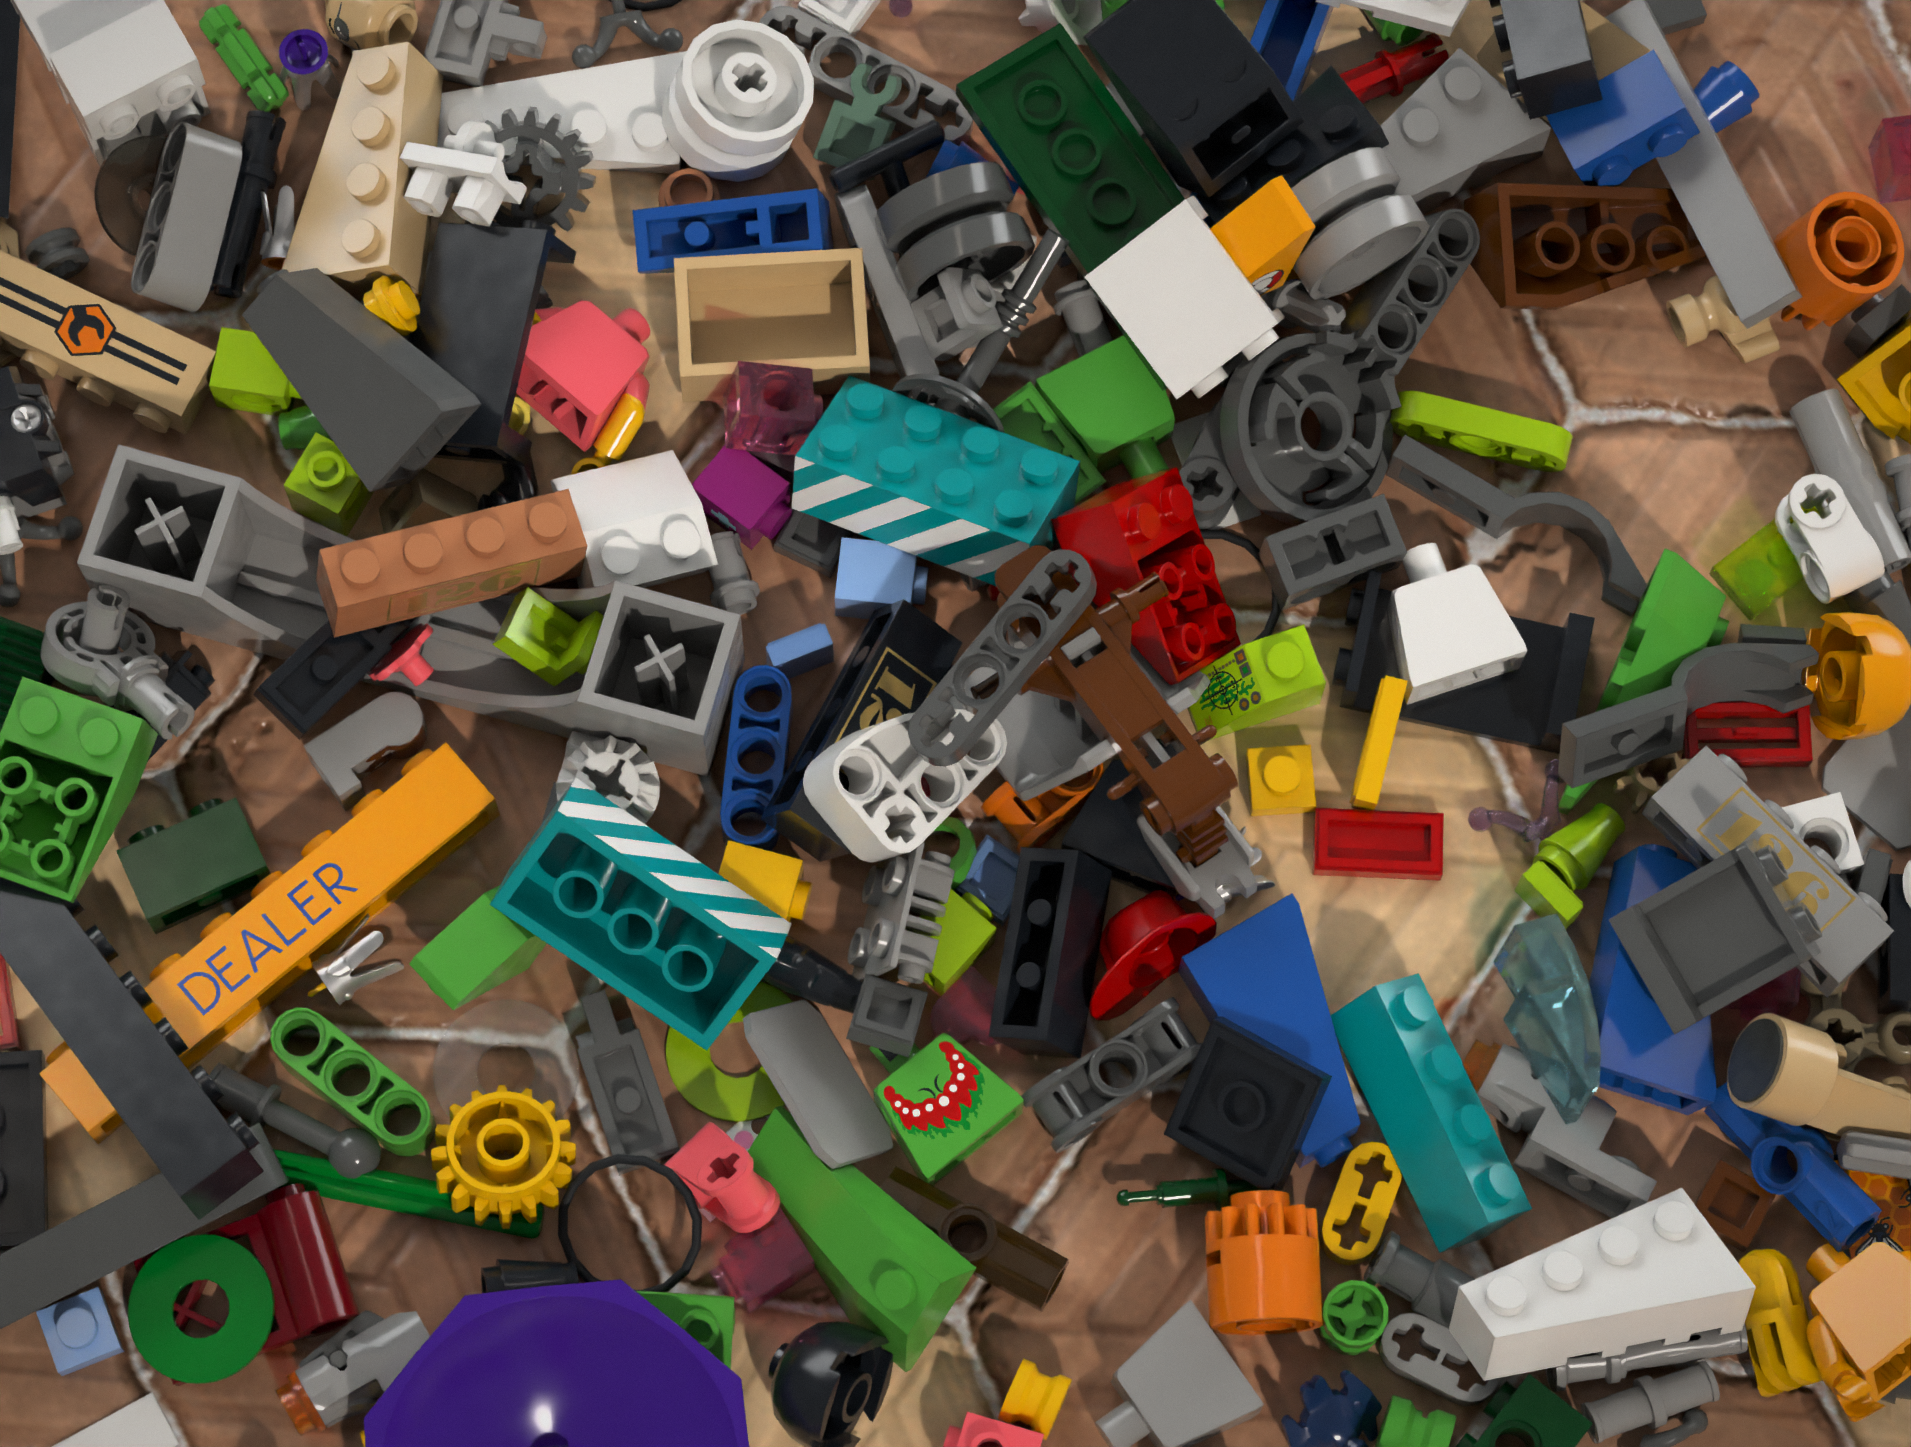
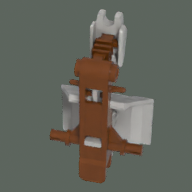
[947,545,1257,919]

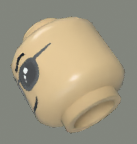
[325,0,418,51]

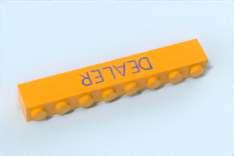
[39,742,500,1144]

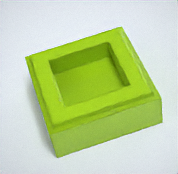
[1514,860,1584,934]

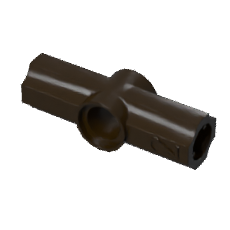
[881,1166,1069,1312]

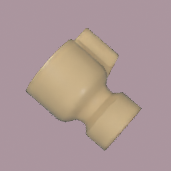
[1666,275,1780,364]

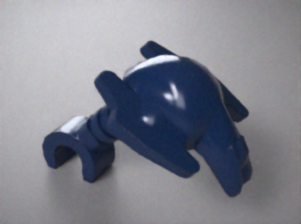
[1281,1370,1382,1447]

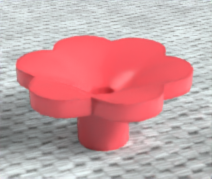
[368,623,434,686]

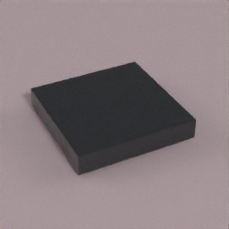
[1164,1016,1332,1191]

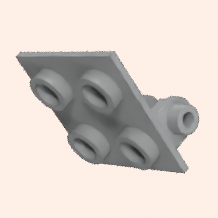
[848,842,955,984]

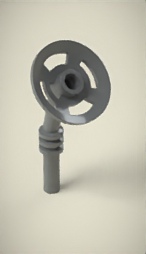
[891,229,1069,433]

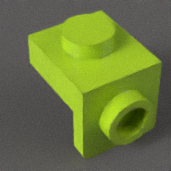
[492,587,604,687]

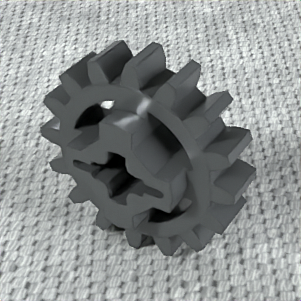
[485,107,596,232]

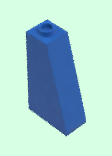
[1570,844,1717,1115]
[1178,893,1361,1168]

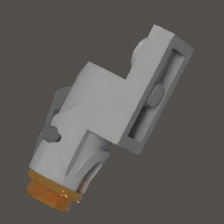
[1462,1039,1657,1218]
[275,1310,430,1436]

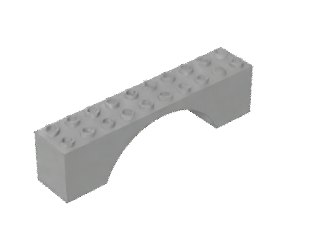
[77,444,745,777]

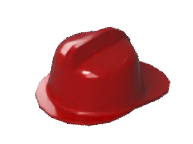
[1090,890,1217,1021]

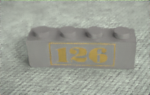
[1642,746,1894,998]

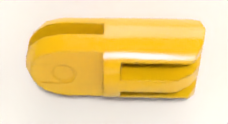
[1738,1249,1822,1398]

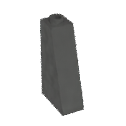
[242,268,481,492]

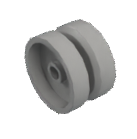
[1291,147,1430,300]

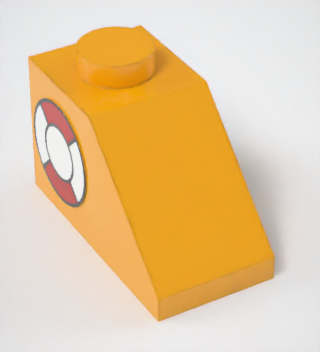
[1210,175,1316,296]

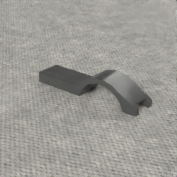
[1386,435,1648,617]
[1558,643,1819,788]

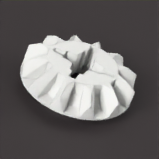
[556,735,660,824]

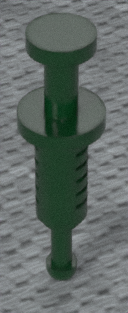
[1116,1168,1262,1211]

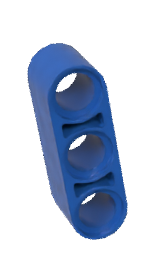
[720,665,793,851]

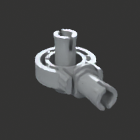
[40,585,195,740]

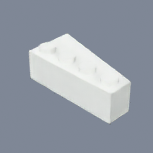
[1449,1188,1756,1381]

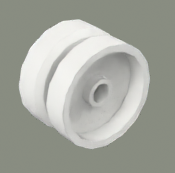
[662,20,814,182]

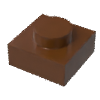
[1694,1160,1776,1252]

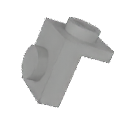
[910,267,1003,361]

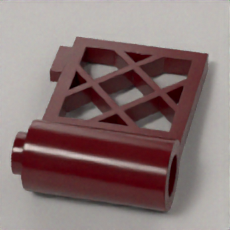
[133,1183,360,1386]

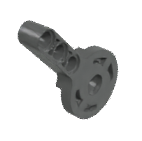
[1220,209,1480,525]

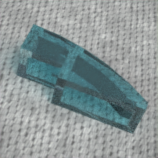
[1493,913,1601,1125]

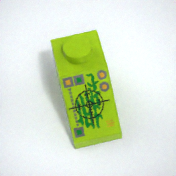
[1188,624,1326,741]

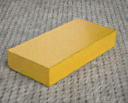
[1349,675,1408,810]

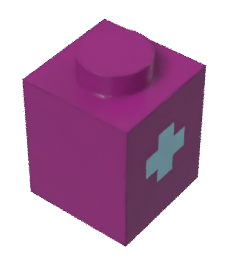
[692,439,792,550]

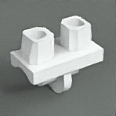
[400,120,527,227]

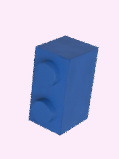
[1546,49,1700,187]

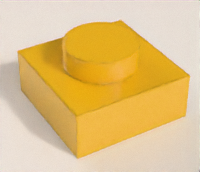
[1245,744,1316,816]

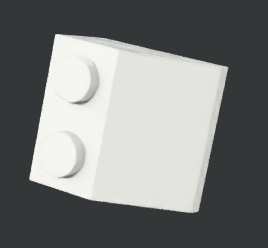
[550,450,718,589]

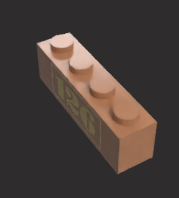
[316,489,587,638]

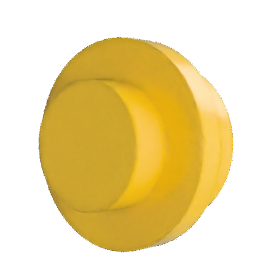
[363,275,420,336]

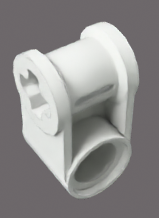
[1775,474,1885,604]

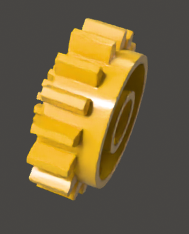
[431,1085,576,1229]

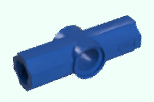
[1704,1082,1882,1252]

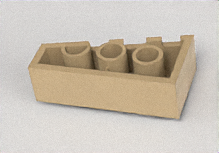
[282,41,443,301]

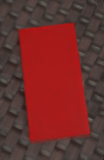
[1313,808,1444,881]

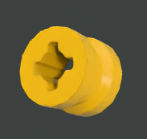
[998,1358,1072,1441]

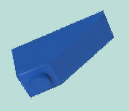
[633,188,833,274]

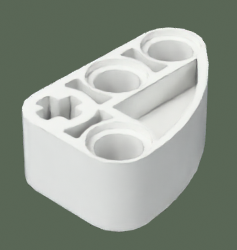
[803,709,1007,862]

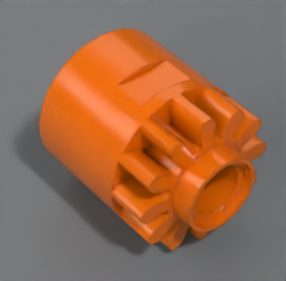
[1773,192,1904,330]
[1205,1190,1323,1336]

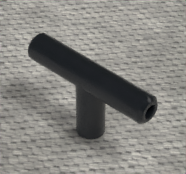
[829,120,945,199]

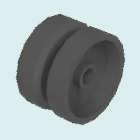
[875,162,1035,302]

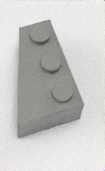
[1380,48,1551,215]

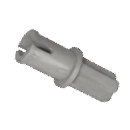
[1261,279,1346,333]

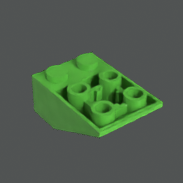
[0,677,158,903]

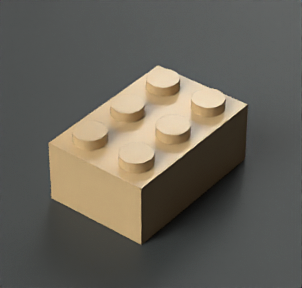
[674,248,870,402]

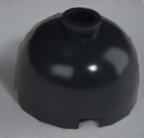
[769,1321,893,1447]

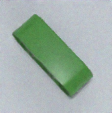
[270,1007,436,1157]

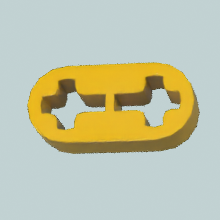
[1319,1141,1402,1266]

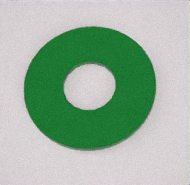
[128,1234,275,1384]

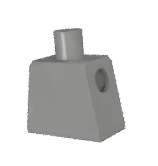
[1095,1300,1264,1447]

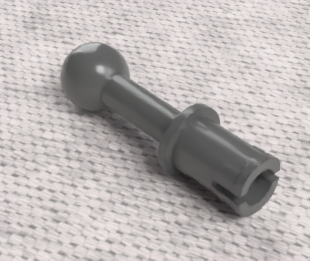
[209,1063,381,1179]

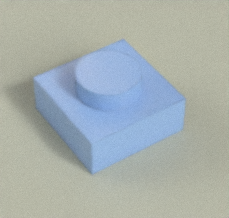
[36,1287,124,1376]

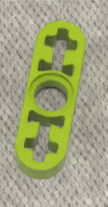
[1389,391,1573,472]

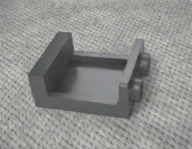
[1608,838,1822,1035]

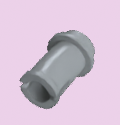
[1053,280,1113,358]
[709,531,760,615]

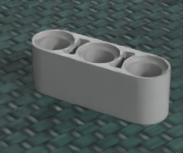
[131,121,242,313]

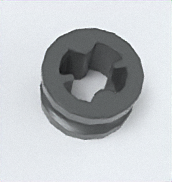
[25,228,90,280]

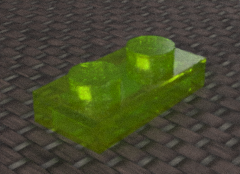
[1709,505,1820,621]

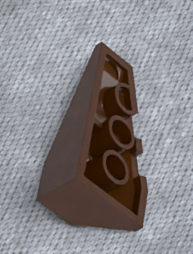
[1464,183,1707,310]

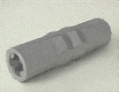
[1789,389,1911,575]

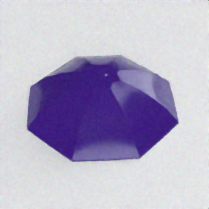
[364,1279,749,1447]

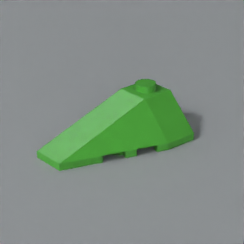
[748,1106,976,1372]

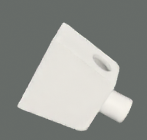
[1388,543,1527,705]

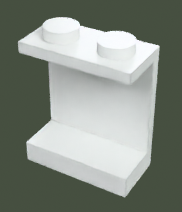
[1085,195,1285,399]

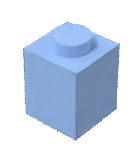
[835,537,929,619]

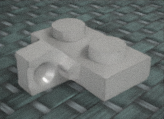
[423,0,547,87]

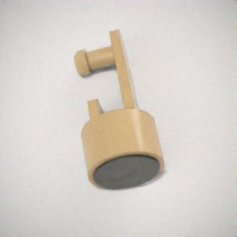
[1727,1013,1911,1140]

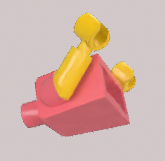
[516,300,650,475]

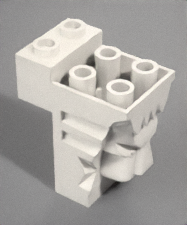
[10,0,211,169]

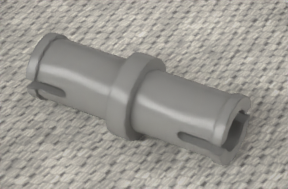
[1581,1361,1720,1444]

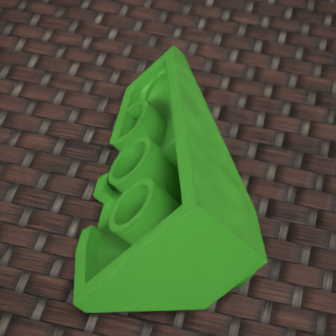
[1556,549,1729,815]

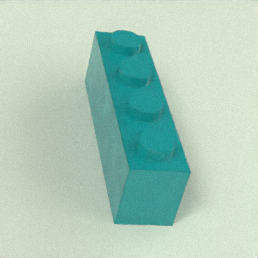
[1331,973,1532,1253]

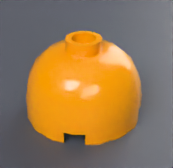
[1802,612,1911,740]

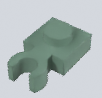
[813,63,902,180]

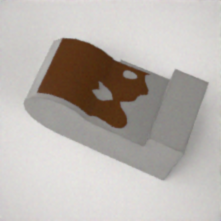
[304,692,427,811]

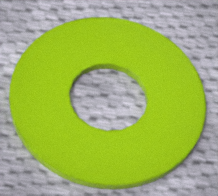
[666,981,793,1122]

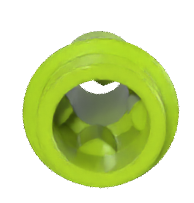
[1533,803,1625,892]

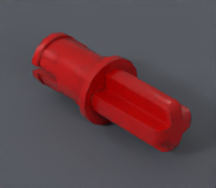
[1339,33,1449,104]

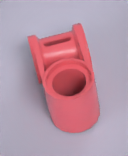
[664,1122,780,1233]

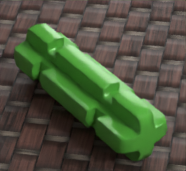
[199,4,289,112]

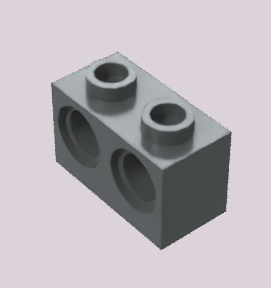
[1259,494,1407,611]

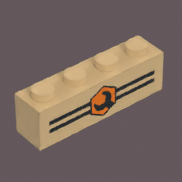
[0,250,216,435]

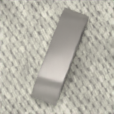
[1378,1313,1499,1407]

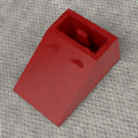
[1051,467,1241,685]

